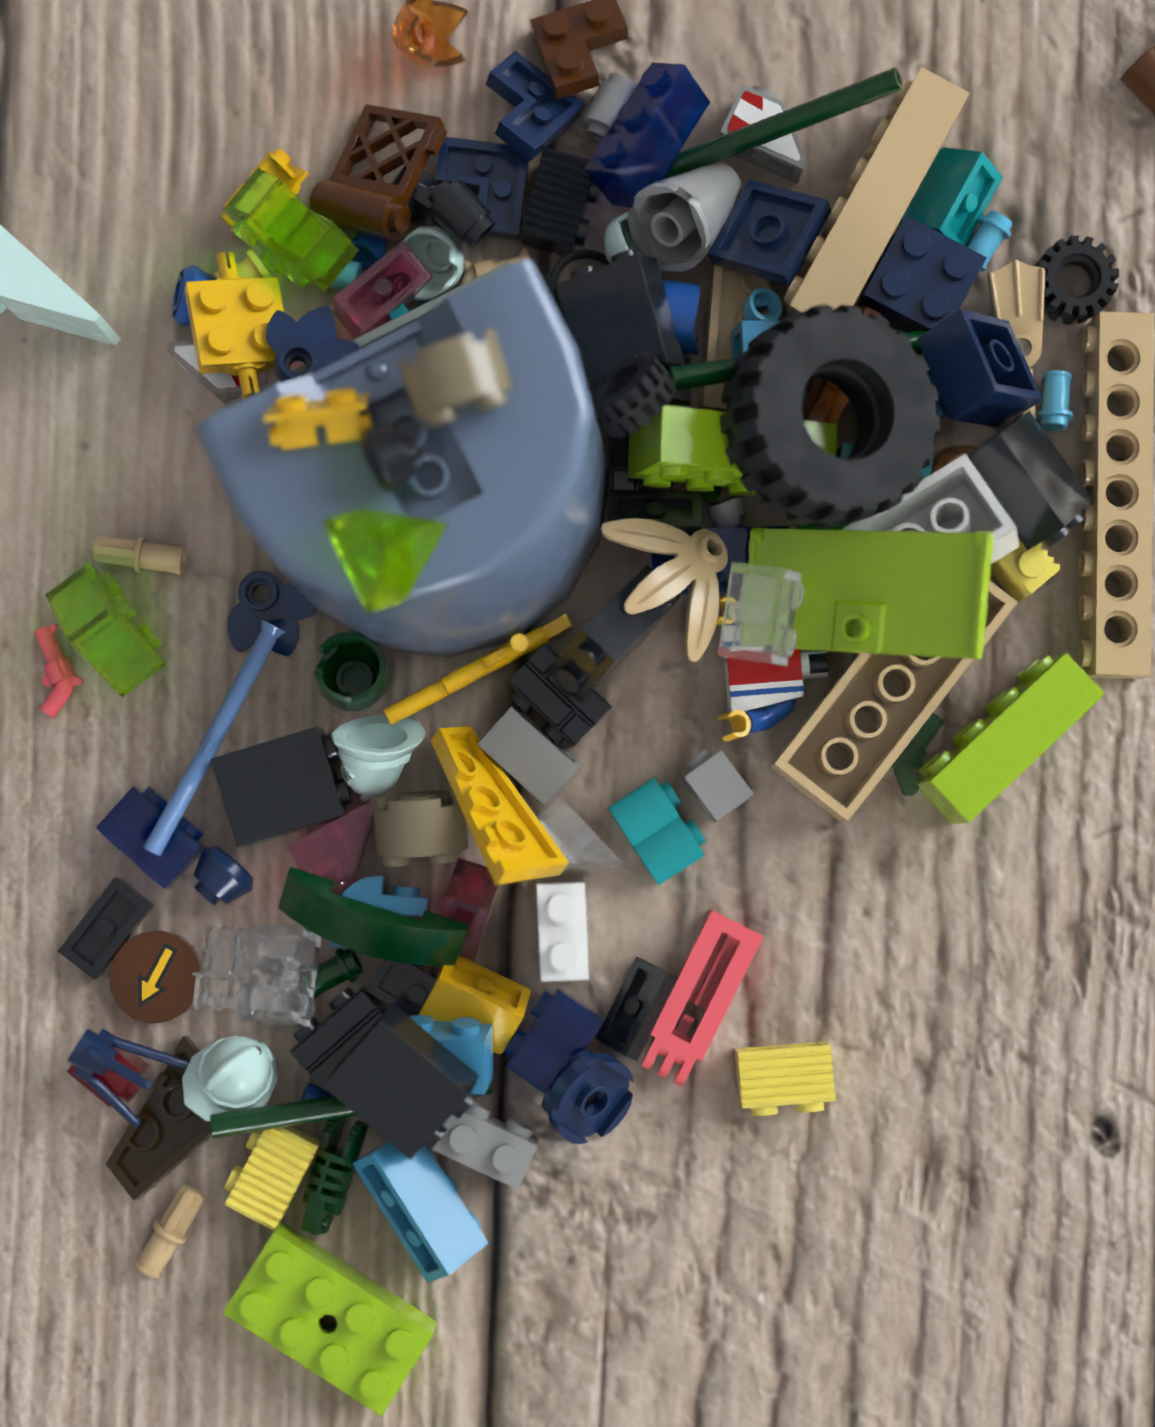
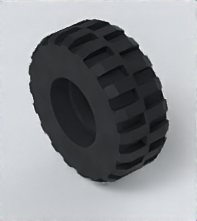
[720,304,940,528]

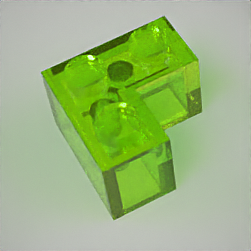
[223,168,359,292]
[45,562,166,697]

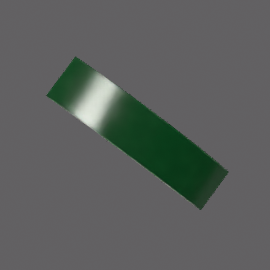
[278,867,469,966]

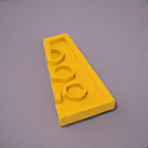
[430,726,569,885]

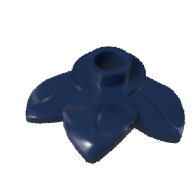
[266,305,359,382]
[227,570,316,656]

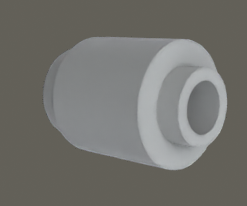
[582,73,641,146]

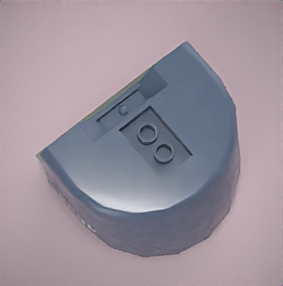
[194,258,609,658]

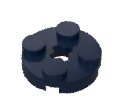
[542,1050,633,1144]

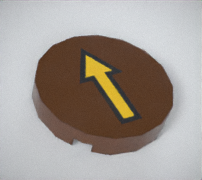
[109,930,204,1023]

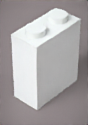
[537,881,589,982]

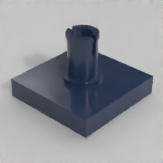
[707,179,832,286]

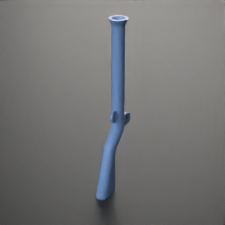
[143,619,285,856]

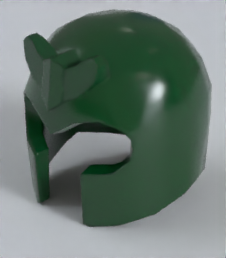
[314,632,390,711]

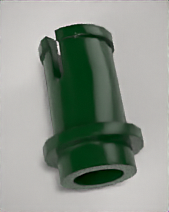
[301,948,363,999]

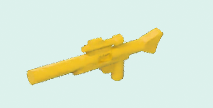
[382,614,575,726]

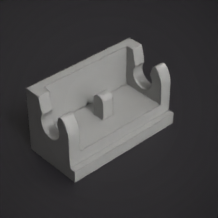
[478,705,583,806]

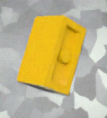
[419,955,531,1054]

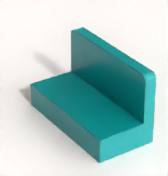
[901,147,1003,246]

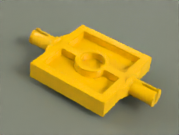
[184,252,292,400]

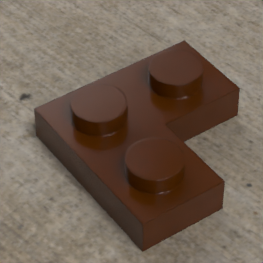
[529,0,628,99]

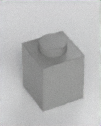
[681,749,754,822]

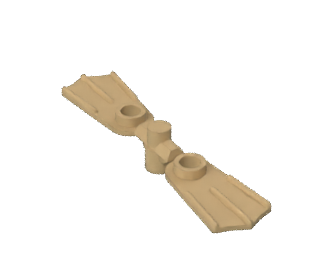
[987,260,1045,420]

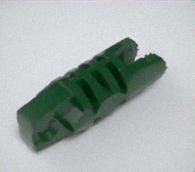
[301,1118,369,1235]

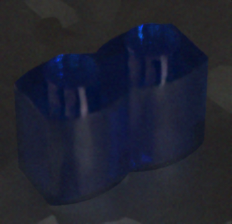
[95,786,207,889]
[503,986,604,1094]

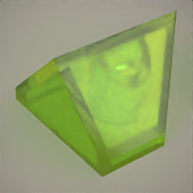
[322,508,448,614]

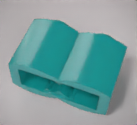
[607,778,706,885]

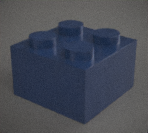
[858,215,987,333]
[917,309,1043,428]

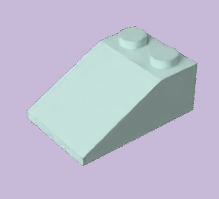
[0,225,121,345]

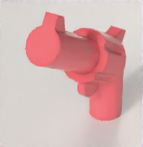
[34,623,85,718]

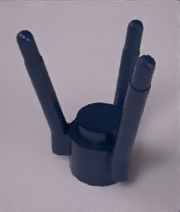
[67,1028,189,1127]

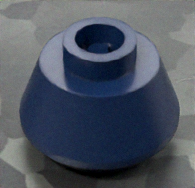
[193,846,254,905]

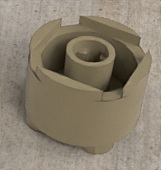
[397,329,514,429]
[372,790,468,867]

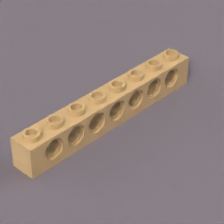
[1077,311,1154,680]

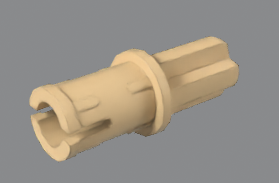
[92,535,187,575]
[134,1185,204,1279]

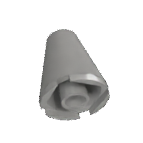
[627,162,742,272]

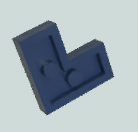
[485,50,585,161]
[435,137,529,240]

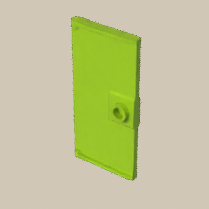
[742,527,994,660]

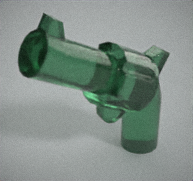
[891,713,944,796]

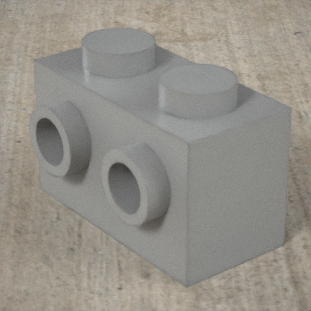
[433,1101,539,1190]

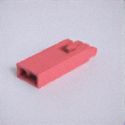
[640,909,764,1087]

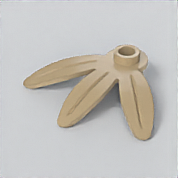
[601,518,728,662]

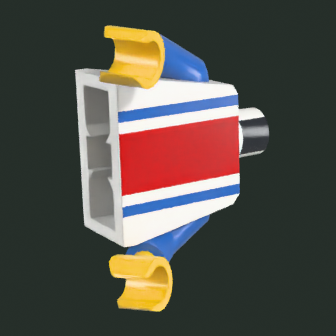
[716,597,828,741]

